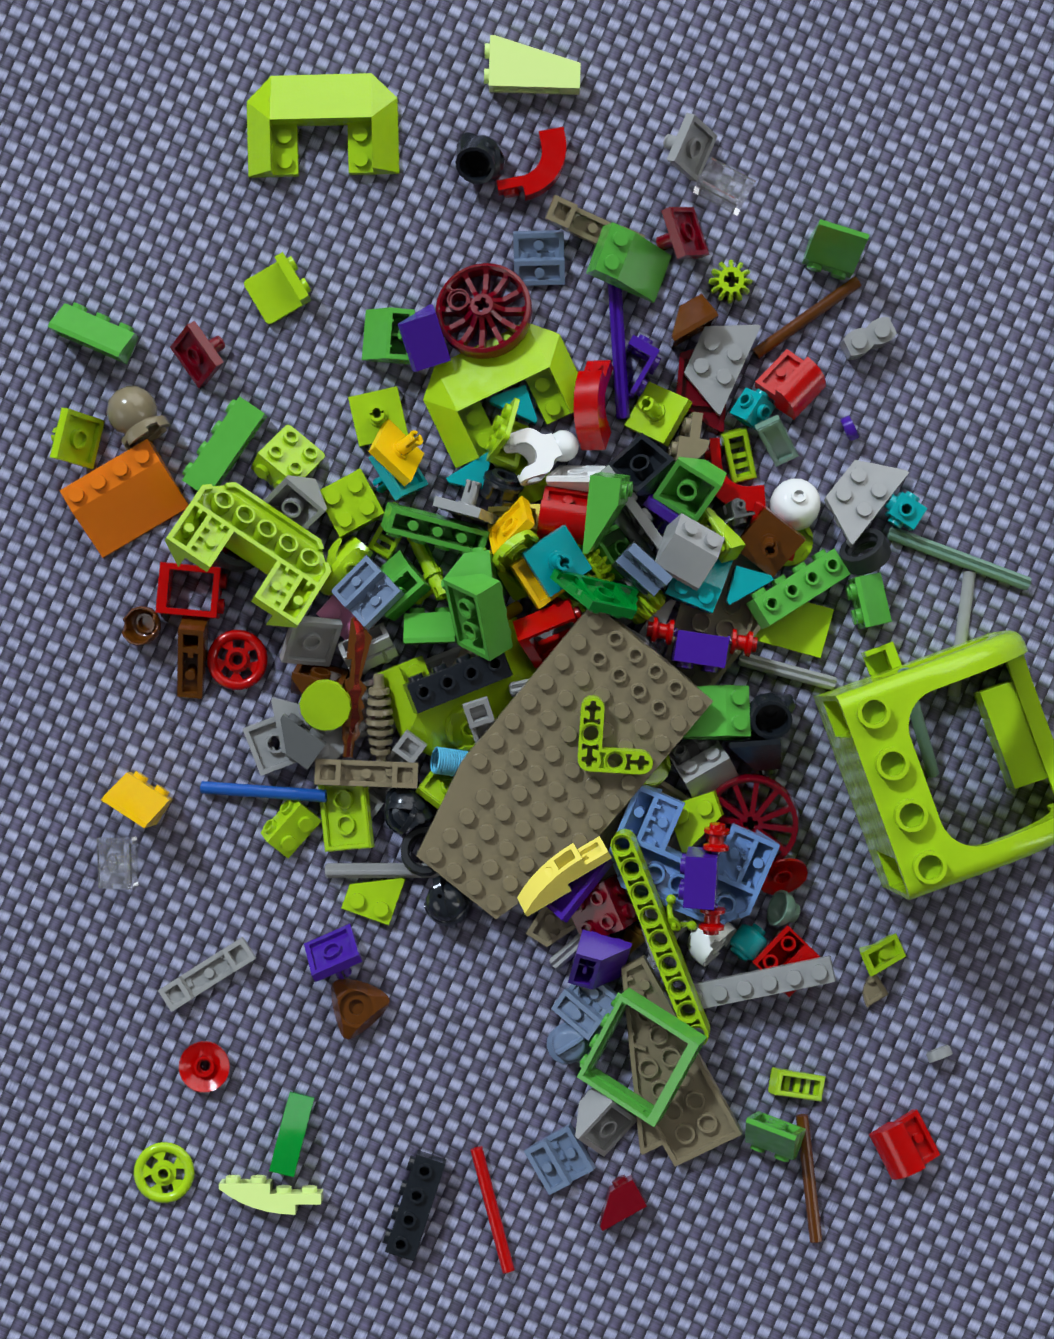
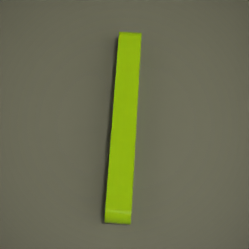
[610,829,711,1045]

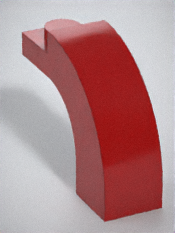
[496,127,566,201]
[574,360,613,450]
[704,437,766,513]

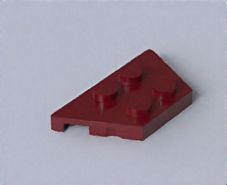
[676,349,726,433]

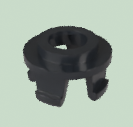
[480,468,524,507]

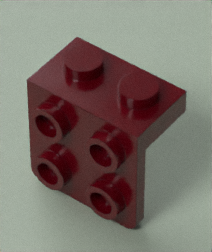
[572,874,637,936]

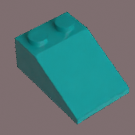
[664,559,733,614]

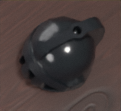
[455,132,505,184]
[750,692,796,739]
[384,781,435,836]
[424,876,471,928]

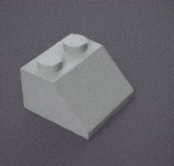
[655,513,724,591]

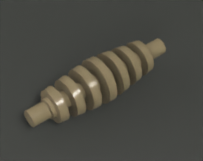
[366,674,394,761]

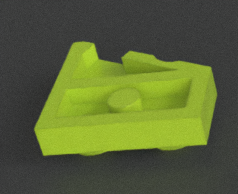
[674,790,724,853]
[341,878,406,925]

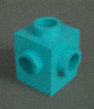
[729,388,776,430]
[884,491,928,531]

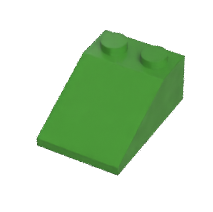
[802,219,869,280]
[586,222,671,303]
[582,472,633,554]
[682,685,751,741]
[745,1111,806,1162]

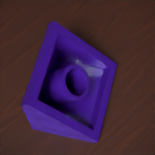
[398,304,451,372]

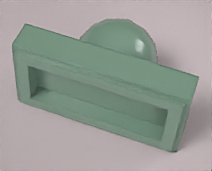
[755,415,799,467]

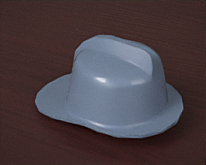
[547,1021,602,1064]

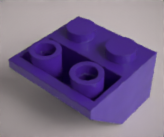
[568,930,632,990]

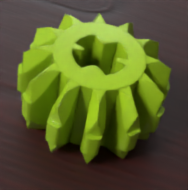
[709,260,752,304]
[630,589,666,624]

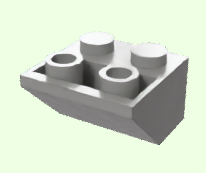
[668,739,738,798]

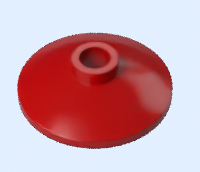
[761,858,808,895]
[179,1041,230,1092]

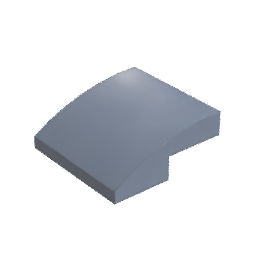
[513,230,565,286]
[611,543,673,599]
[331,555,404,630]
[551,984,618,1041]
[524,1123,596,1195]

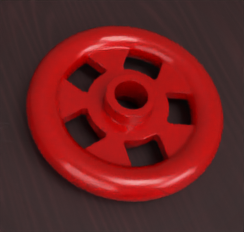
[207,630,268,690]

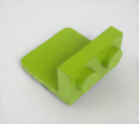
[244,252,312,324]
[486,398,529,472]
[251,425,325,489]

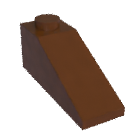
[177,616,209,699]

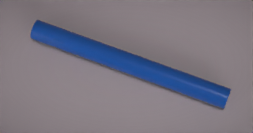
[200,781,327,803]

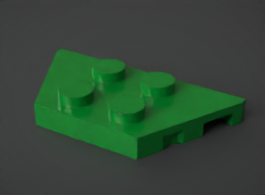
[550,568,639,619]

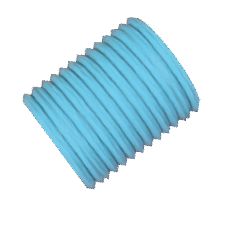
[430,746,468,776]

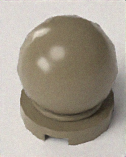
[106,386,170,451]

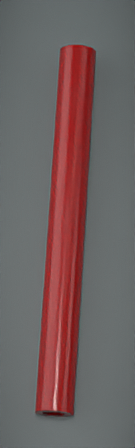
[470,1146,515,1273]

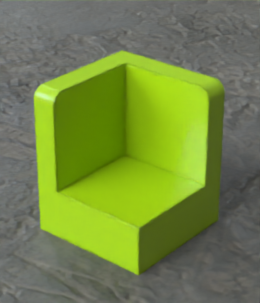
[861,642,902,676]

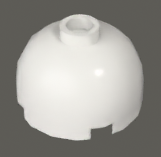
[769,478,821,530]
[687,920,737,967]

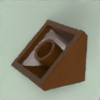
[669,293,719,349]
[290,664,350,696]

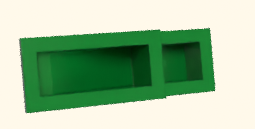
[269,1091,315,1177]

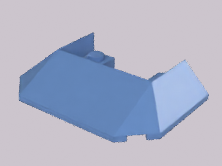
[609,785,780,925]

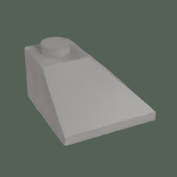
[575,1087,637,1157]

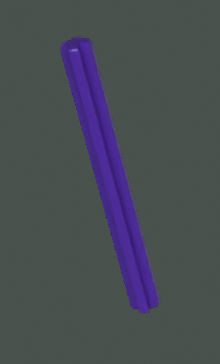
[608,283,630,419]

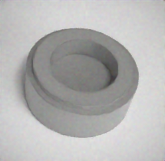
[926,1044,953,1063]

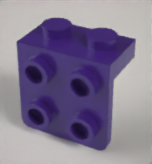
[627,334,661,400]

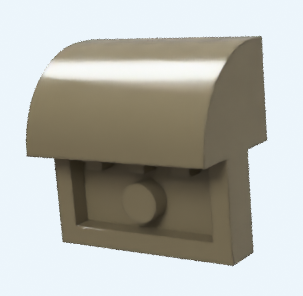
[666,412,710,461]

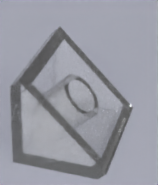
[693,158,756,216]
[97,836,138,890]

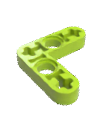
[577,695,653,775]

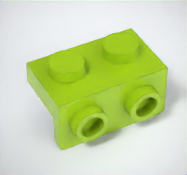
[261,800,322,859]

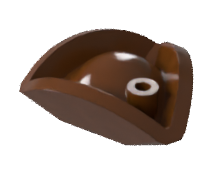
[331,979,390,1040]

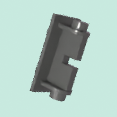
[714,498,755,530]

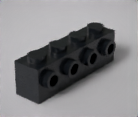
[403,653,513,714]
[382,1150,446,1261]

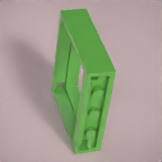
[577,988,707,1127]

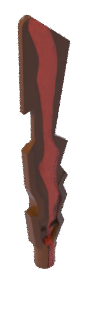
[342,617,372,758]

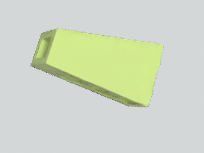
[484,35,581,95]

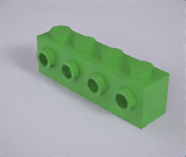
[182,396,268,491]
[381,502,490,555]
[746,548,850,629]

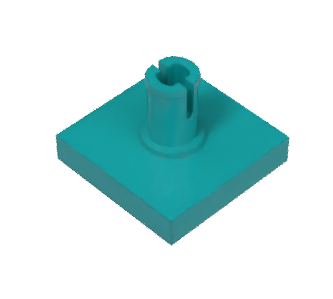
[368,455,429,501]
[520,525,592,597]

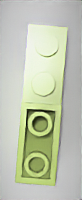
[219,1175,323,1215]

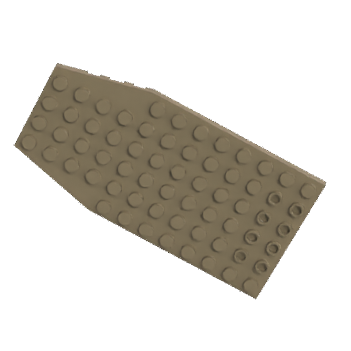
[416,609,713,919]

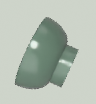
[767,890,800,926]

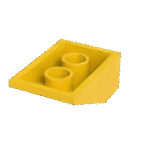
[101,771,173,828]

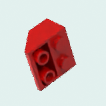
[752,925,820,997]

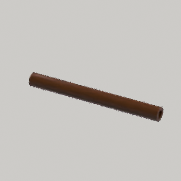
[752,276,862,359]
[796,1114,822,1243]

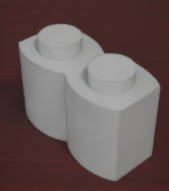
[840,317,897,360]

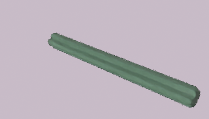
[887,526,1032,590]

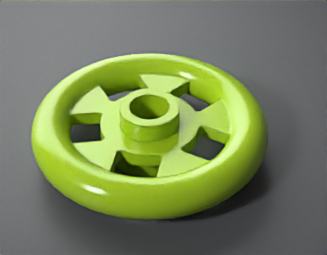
[134,1142,195,1203]

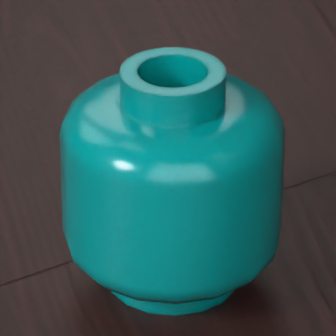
[730,923,768,962]

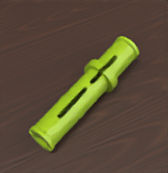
[406,537,447,600]

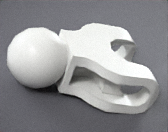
[503,428,579,486]

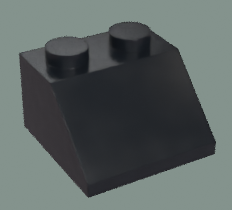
[605,433,676,496]

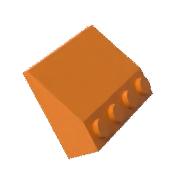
[59,439,189,558]

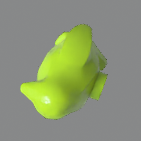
[320,536,373,596]

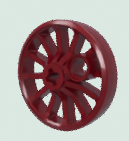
[436,263,532,359]
[704,774,799,862]

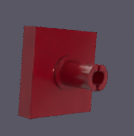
[656,207,710,259]
[170,321,225,388]

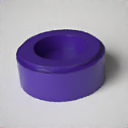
[840,415,859,441]

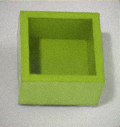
[320,468,384,539]

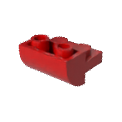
[755,349,826,420]
[537,486,588,545]
[869,1109,940,1180]

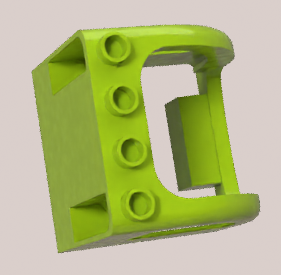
[813,630,1054,900]

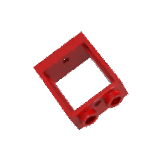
[155,562,228,619]
[513,598,583,668]

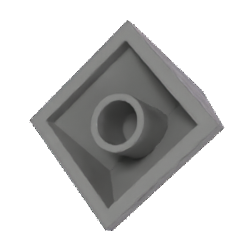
[263,475,327,530]

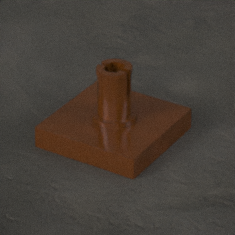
[740,506,806,577]

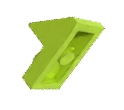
[859,933,906,976]

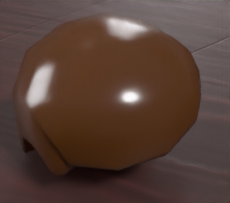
[122,606,161,646]

